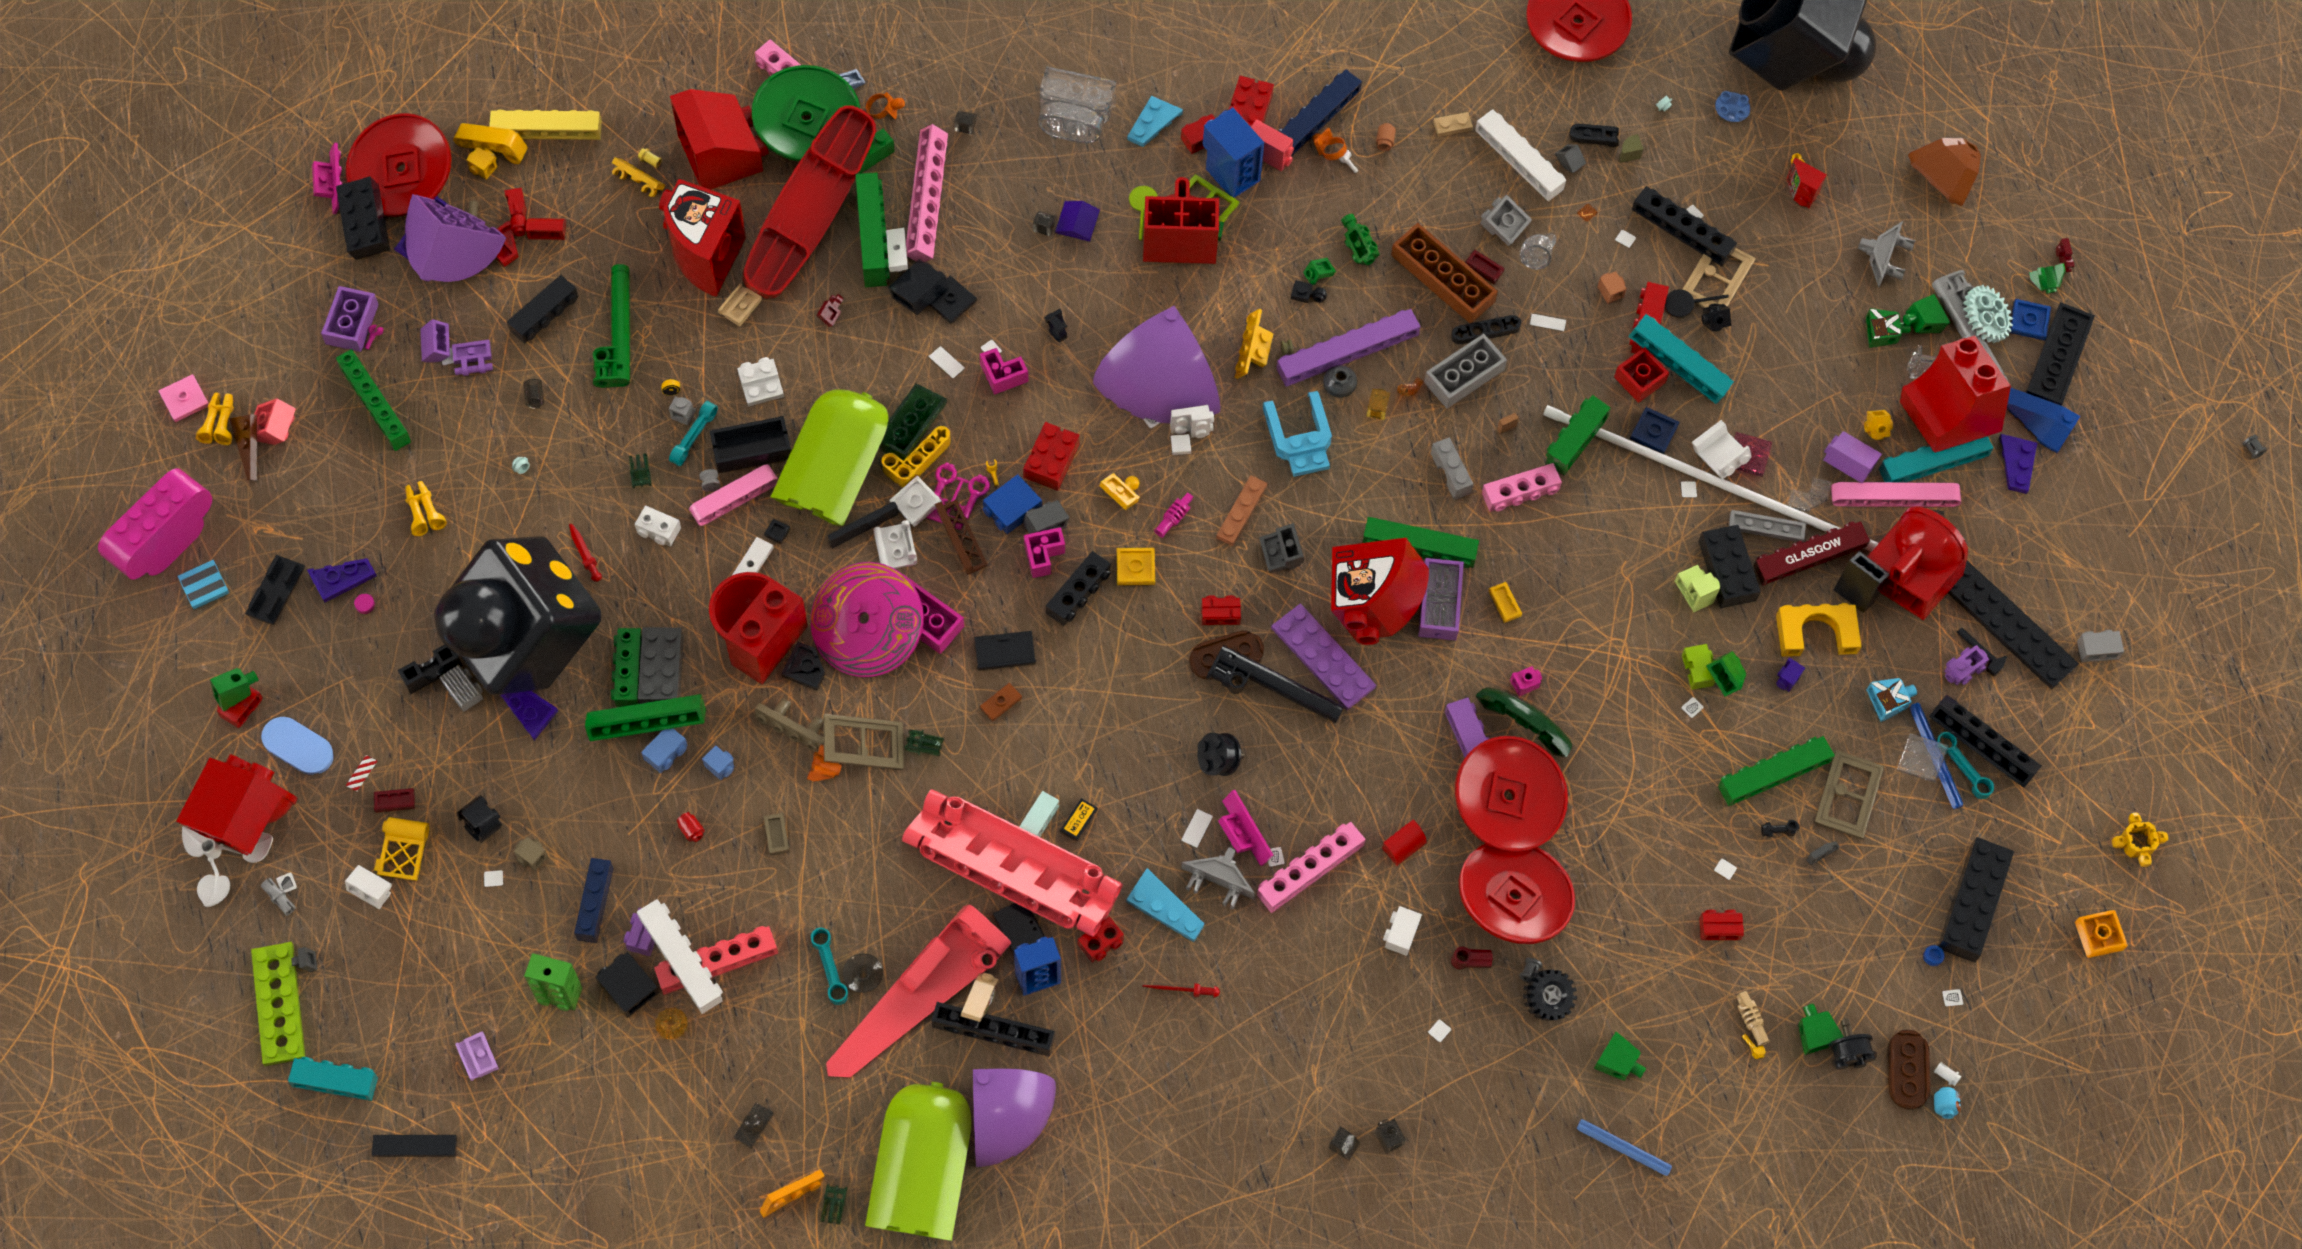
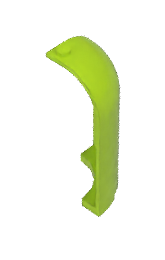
[771,389,888,526]
[865,1082,972,1241]

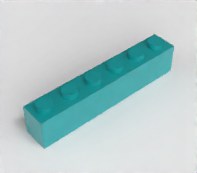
[1628,314,1734,404]
[1878,436,1994,483]

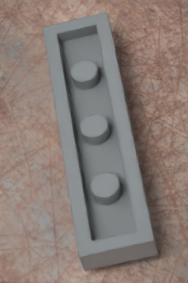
[1729,510,1806,542]

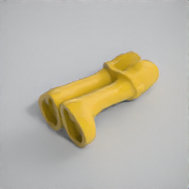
[196,393,234,445]
[405,481,447,536]

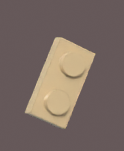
[1433,112,1473,137]

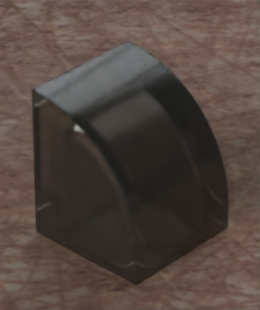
[954,110,977,134]
[1033,211,1057,236]
[1329,1126,1360,1161]

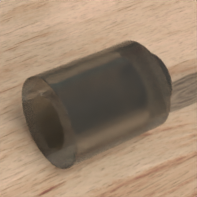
[523,379,544,409]

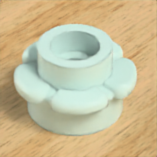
[1656,95,1672,112]
[512,457,530,474]

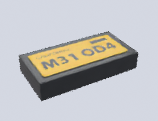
[1060,798,1098,841]

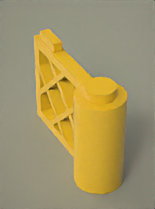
[374,817,430,881]

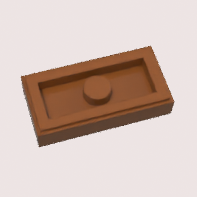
[980,683,1022,722]

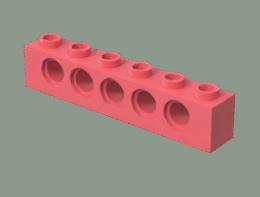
[654,926,778,995]

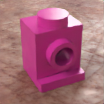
[1510,666,1542,697]

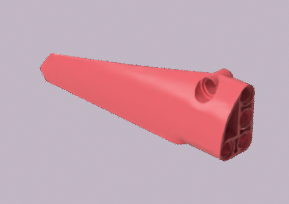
[826,905,1011,1078]

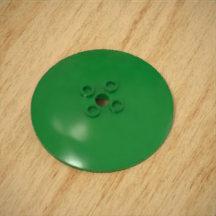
[752,65,860,161]

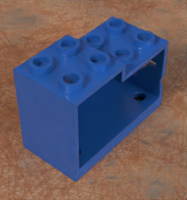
[1203,107,1264,198]

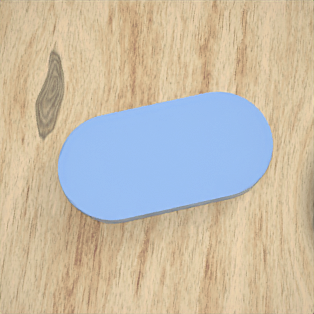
[261,717,334,775]

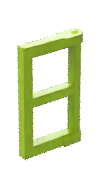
[1189,174,1239,222]

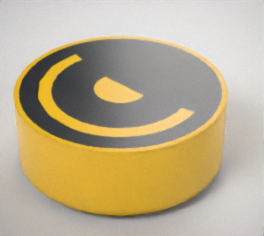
[661,379,681,396]

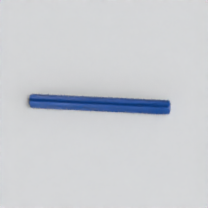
[1909,703,1963,809]

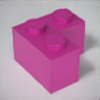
[980,348,1029,395]
[1024,527,1065,578]

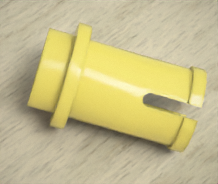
[638,148,662,169]

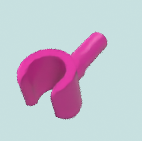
[364,325,383,350]

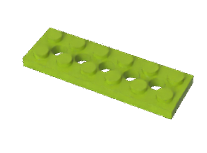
[251,942,305,1066]

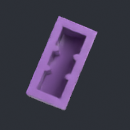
[420,319,450,362]

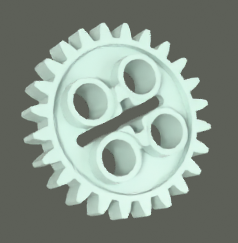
[1963,285,2013,343]

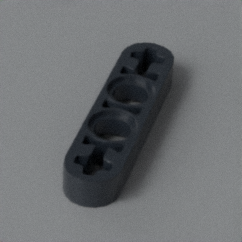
[1451,315,1521,344]

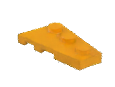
[760,1169,825,1218]

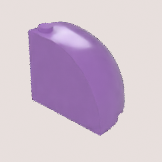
[405,194,506,282]
[973,1069,1056,1167]

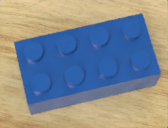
[1014,937,1061,996]

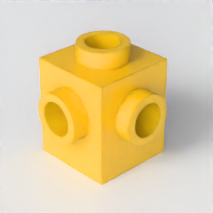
[1864,410,1893,440]

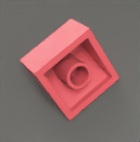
[254,398,296,445]

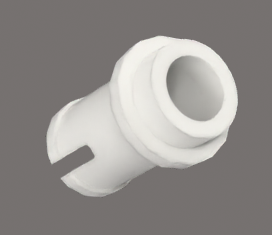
[1934,1062,1962,1086]

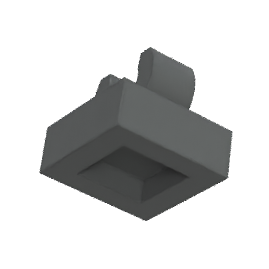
[291,947,317,973]

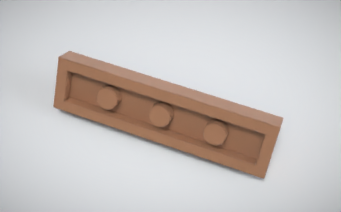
[1216,475,1267,546]

